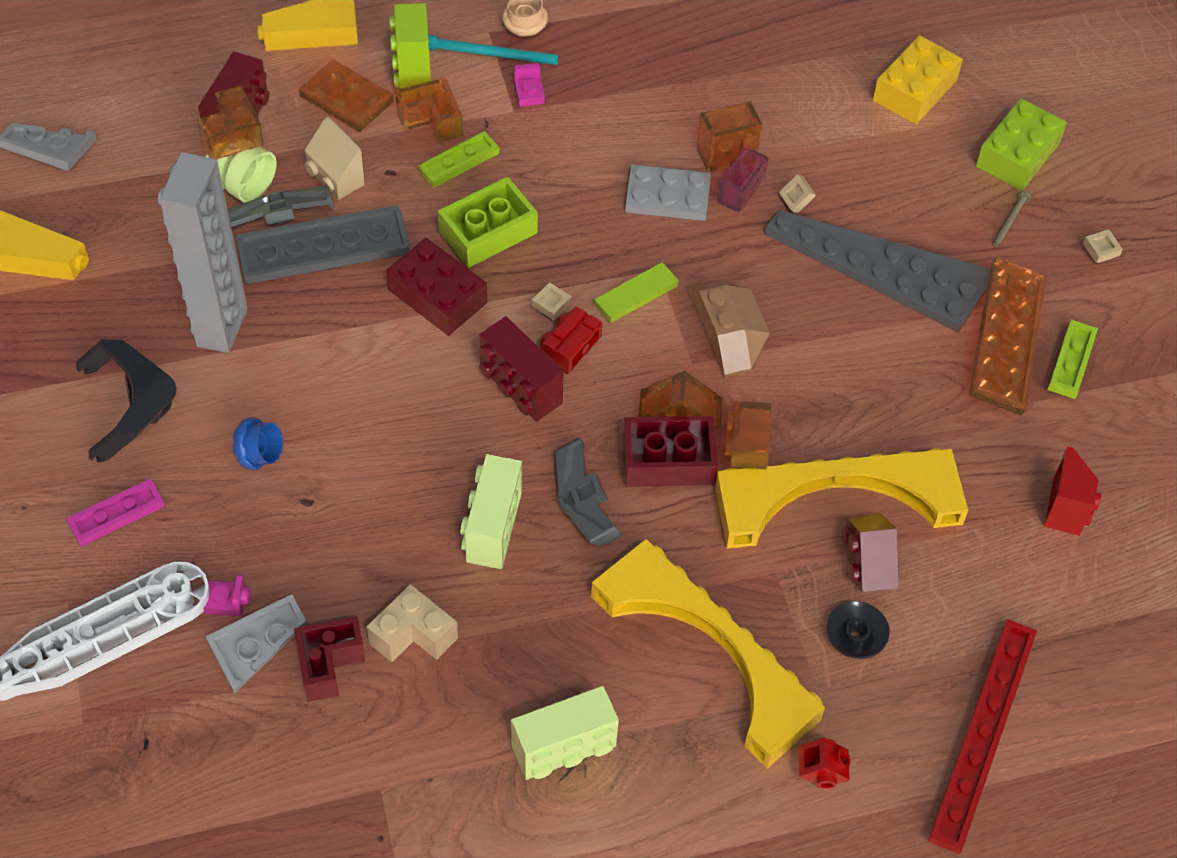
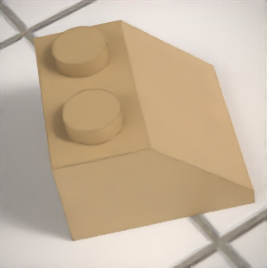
[305,117,365,200]

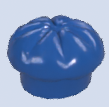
[233,417,283,470]

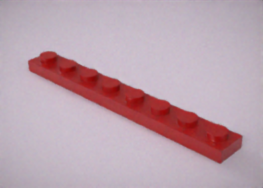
[928,619,1037,855]

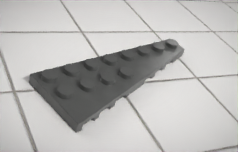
[765,210,997,333]

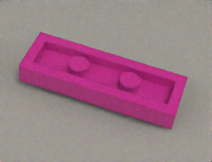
[66,478,165,547]

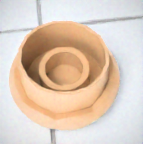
[502,0,548,37]

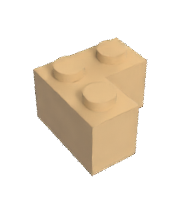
[367,584,458,662]

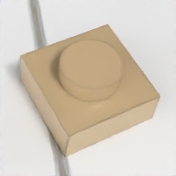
[779,174,816,214]
[1083,229,1123,264]
[532,282,572,321]

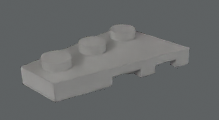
[0,123,97,171]
[205,594,306,694]

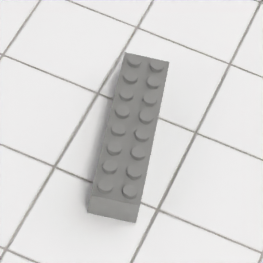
[158,152,248,353]

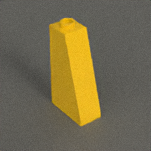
[258,0,358,51]
[0,210,89,280]

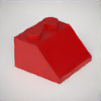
[1044,446,1102,536]

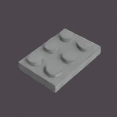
[625,164,711,221]

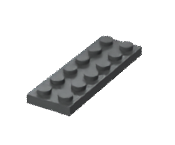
[236,205,410,284]

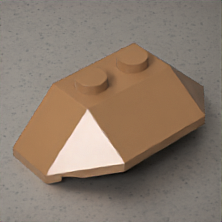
[688,281,770,378]

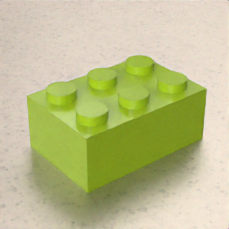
[390,3,432,99]
[976,98,1067,191]
[438,177,538,268]

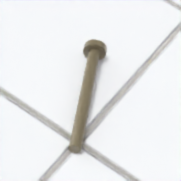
[993,190,1031,247]

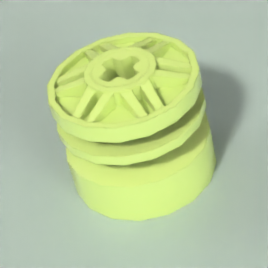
[206,131,277,203]

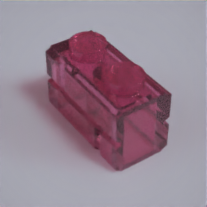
[716,147,768,212]

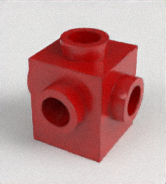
[798,737,851,789]

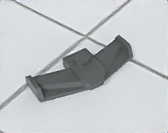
[227,185,334,227]
[554,437,621,546]

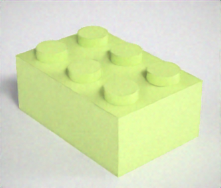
[461,454,522,569]
[511,686,619,780]

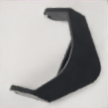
[76,339,176,462]

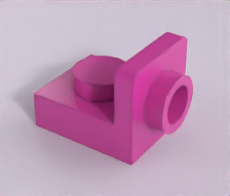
[514,63,545,107]
[204,575,251,616]

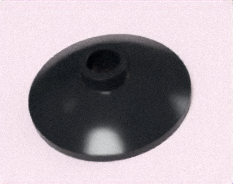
[827,601,890,659]

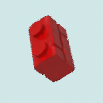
[540,306,603,374]

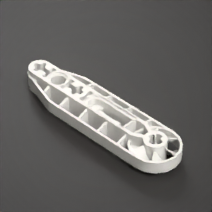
[0,561,210,701]

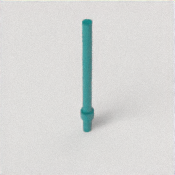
[428,34,559,65]

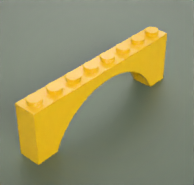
[715,448,968,549]
[591,539,825,769]

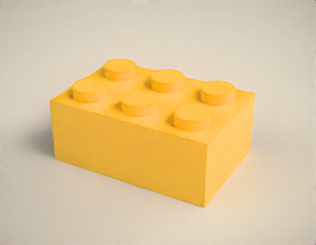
[873,35,963,125]

